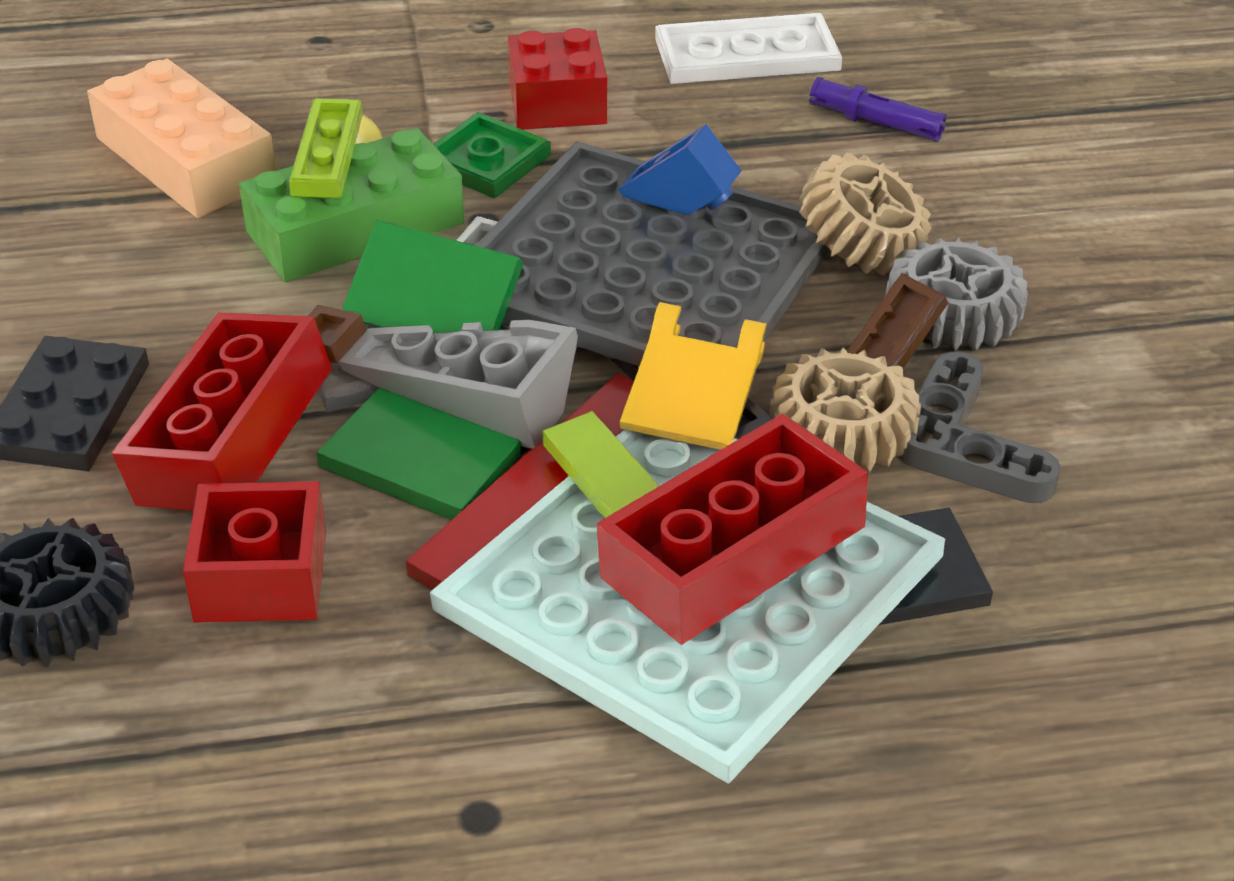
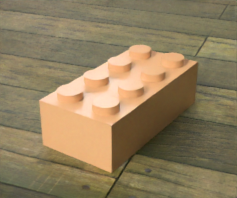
[87,58,276,219]

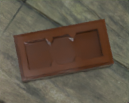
[847,273,949,369]

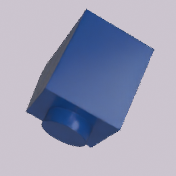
[618,124,742,215]

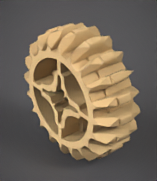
[799,152,932,276]
[769,347,921,473]

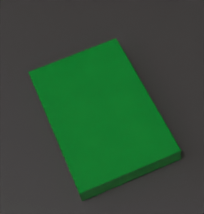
[341,220,524,333]
[316,387,521,520]

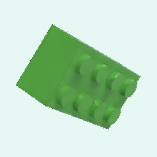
[239,128,464,283]

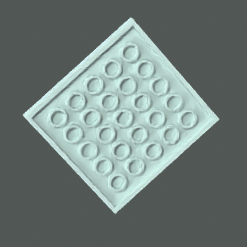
[430,429,945,784]

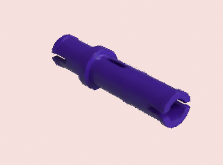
[809,77,947,142]

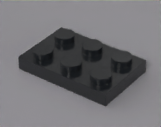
[0,336,149,471]

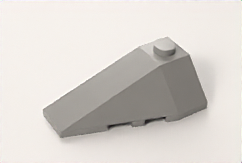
[339,320,578,449]

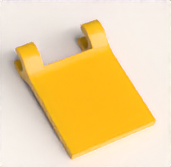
[620,302,767,450]

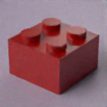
[508,28,607,130]
[183,481,326,623]

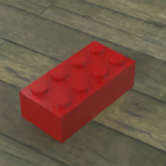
[111,312,332,511]
[596,413,868,645]

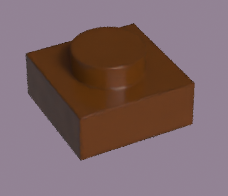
[308,305,366,363]

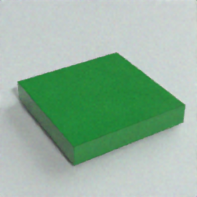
[433,112,551,199]

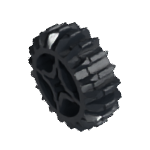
[0,518,135,667]

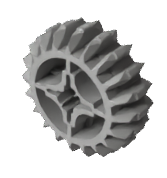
[886,237,1028,351]

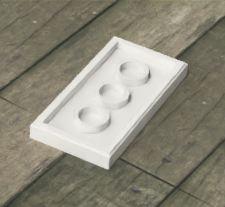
[655,13,842,84]

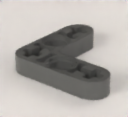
[899,351,1060,503]

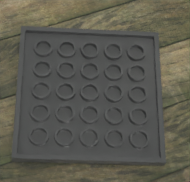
[475,141,829,366]

